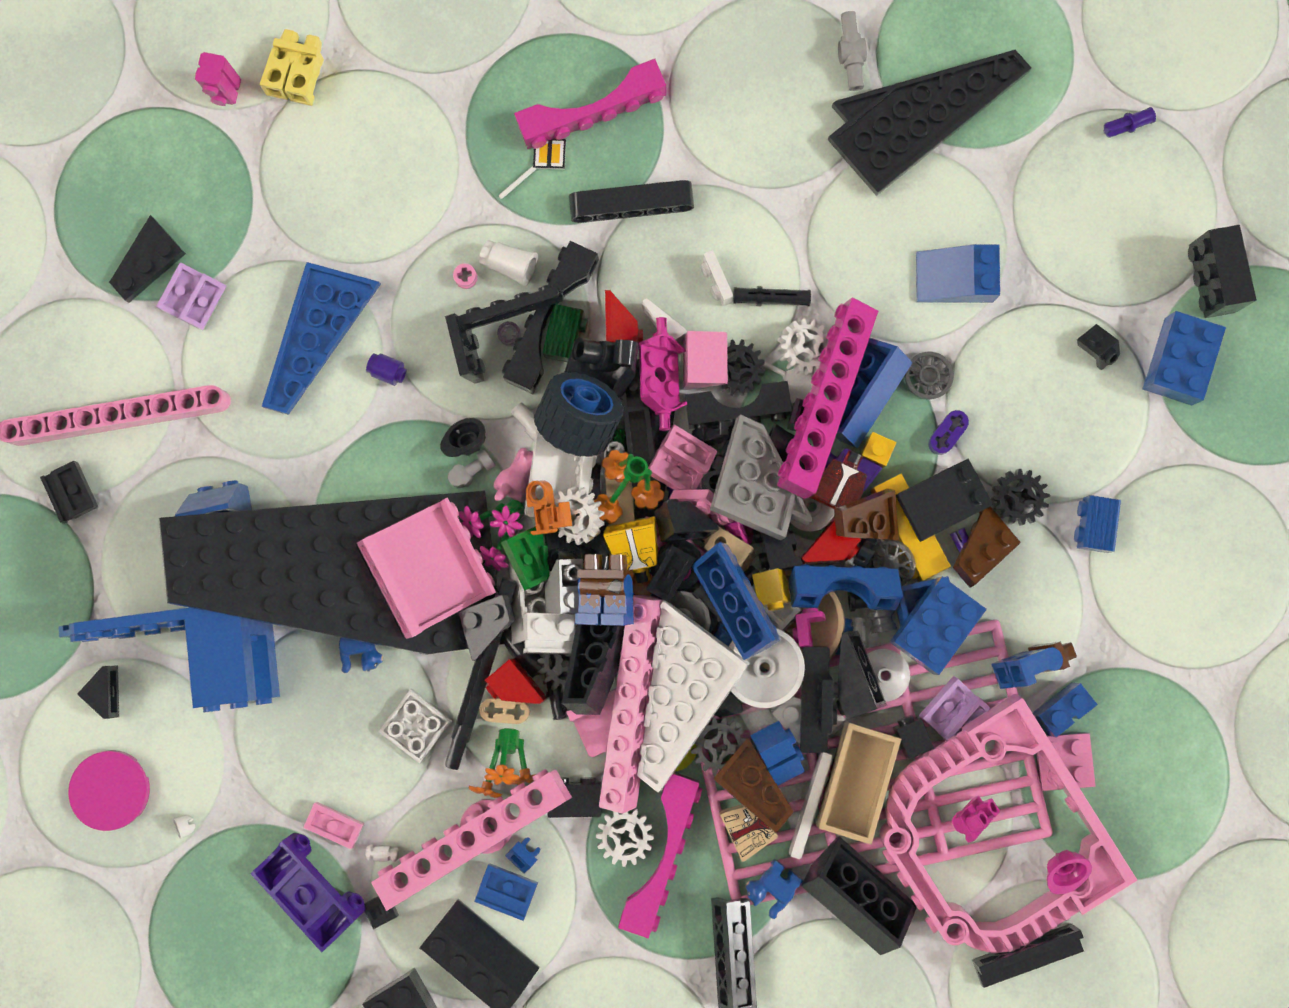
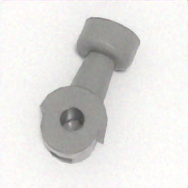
[448,448,496,488]

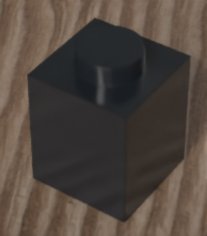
[892,715,934,759]

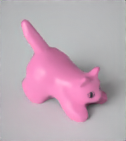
[494,448,533,503]

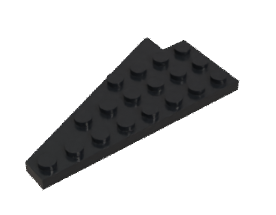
[828,49,1032,196]

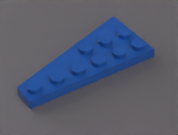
[262,262,381,415]

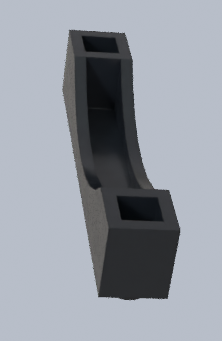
[502,241,599,395]

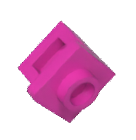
[793,608,826,649]

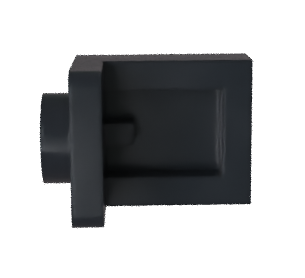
[1077,324,1120,370]

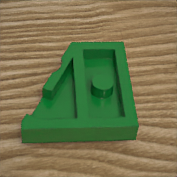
[501,526,550,591]

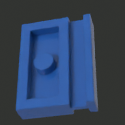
[474,863,538,921]

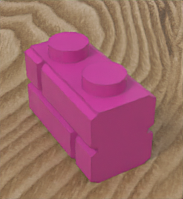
[195,52,241,106]

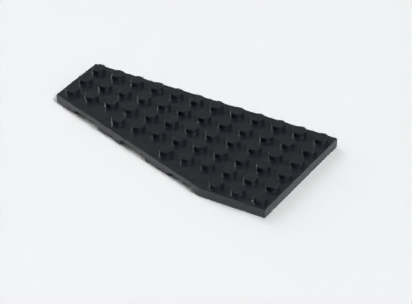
[159,490,504,655]

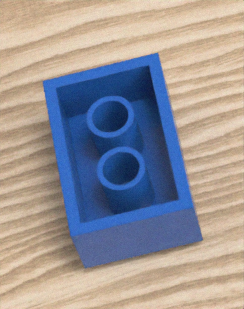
[1142,311,1226,406]
[890,576,987,675]

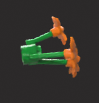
[469,728,536,798]

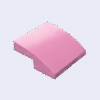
[648,424,717,490]

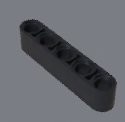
[569,180,694,223]

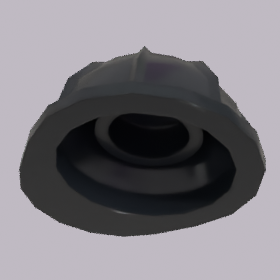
[440,418,486,457]

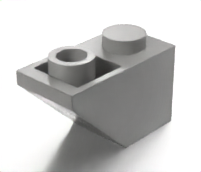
[545,559,583,614]

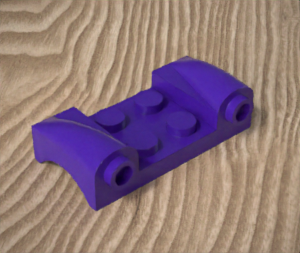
[250,833,365,953]

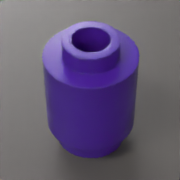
[366,353,407,386]

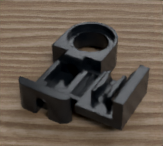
[692,421,734,446]
[852,538,878,568]

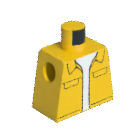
[604,517,658,583]

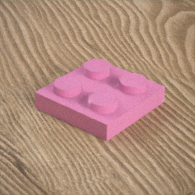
[1036,733,1096,791]

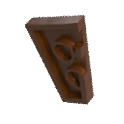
[834,489,899,540]
[953,506,1021,588]
[713,738,793,834]

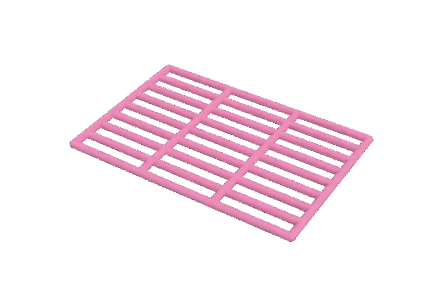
[696,619,1053,905]

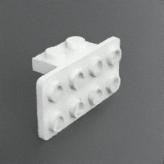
[524,430,597,518]

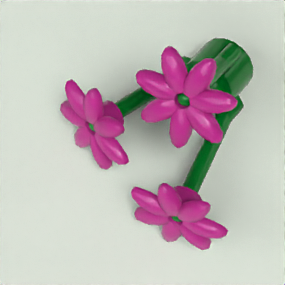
[459,500,525,571]

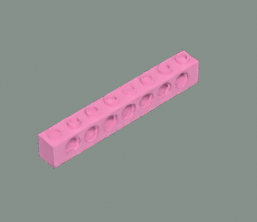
[599,595,665,814]
[371,769,572,911]

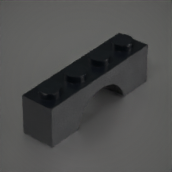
[685,381,792,429]

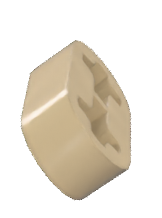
[479,698,530,724]

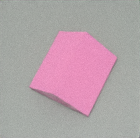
[683,331,728,390]

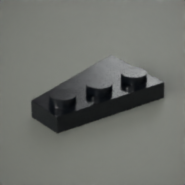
[109,215,186,303]

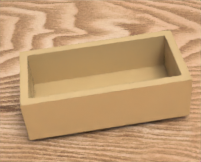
[816,721,901,845]

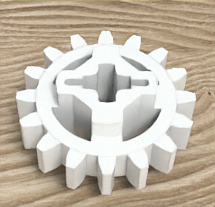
[777,319,828,376]
[554,486,605,545]
[596,808,654,867]

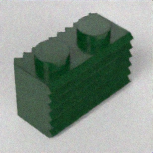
[543,304,588,362]

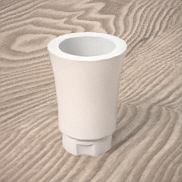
[480,240,538,286]

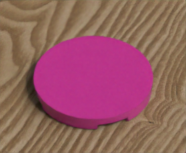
[68,750,150,831]

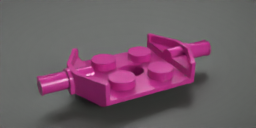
[639,317,687,431]

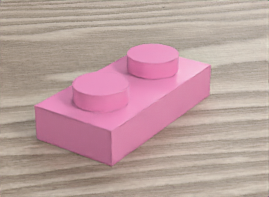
[303,802,364,849]

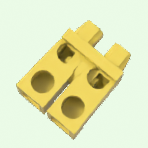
[260,29,324,106]

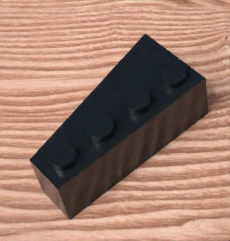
[753,519,802,571]
[562,624,625,715]

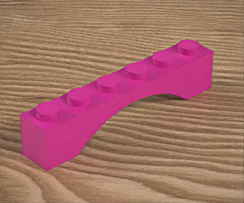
[514,58,666,149]
[618,772,703,939]

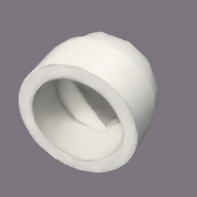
[173,815,196,839]

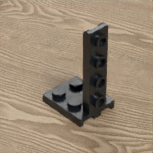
[445,285,564,384]

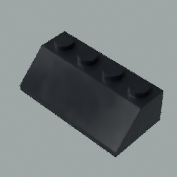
[801,836,917,955]
[419,899,540,1008]

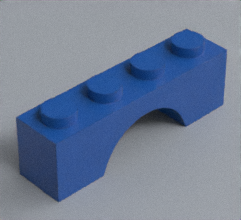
[788,565,903,610]

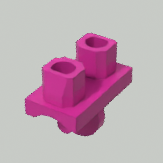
[952,796,1000,843]

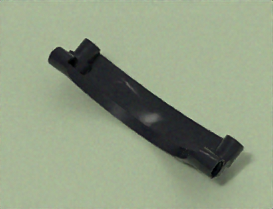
[544,337,639,571]

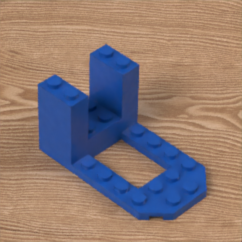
[58,608,280,713]

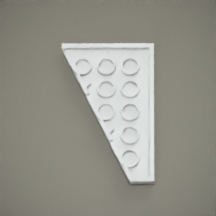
[637,601,750,792]

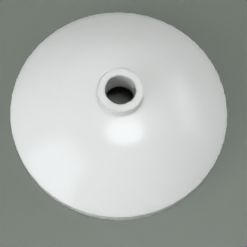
[729,628,805,708]

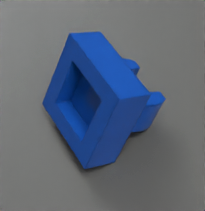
[505,837,540,874]

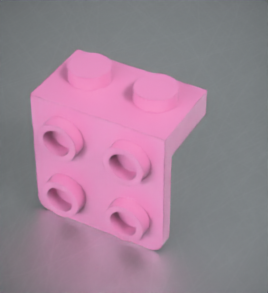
[567,688,616,757]

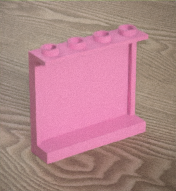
[357,498,496,639]

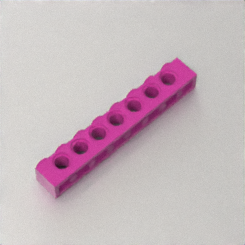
[777,297,879,499]

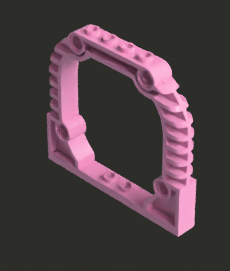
[879,694,1137,953]

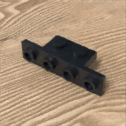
[800,646,838,753]

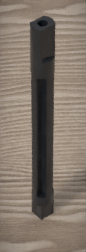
[445,577,516,770]

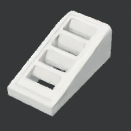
[642,298,687,343]

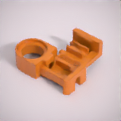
[526,480,572,535]

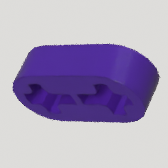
[928,410,969,455]

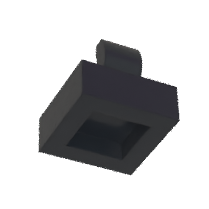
[364,896,399,929]

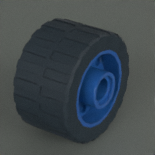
[534,372,624,457]

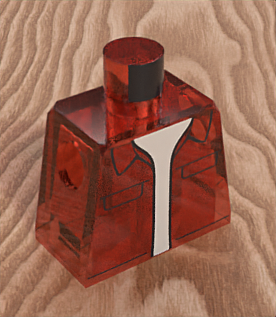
[809,451,867,509]

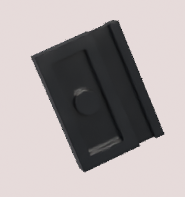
[40,461,98,524]

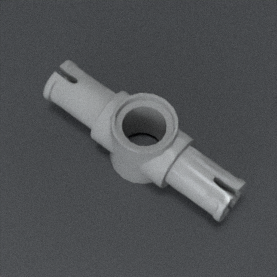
[838,11,867,91]

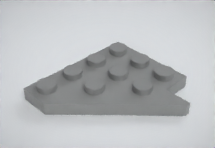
[710,415,812,540]

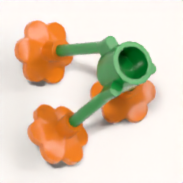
[593,450,664,524]

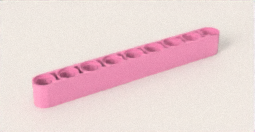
[0,385,231,446]

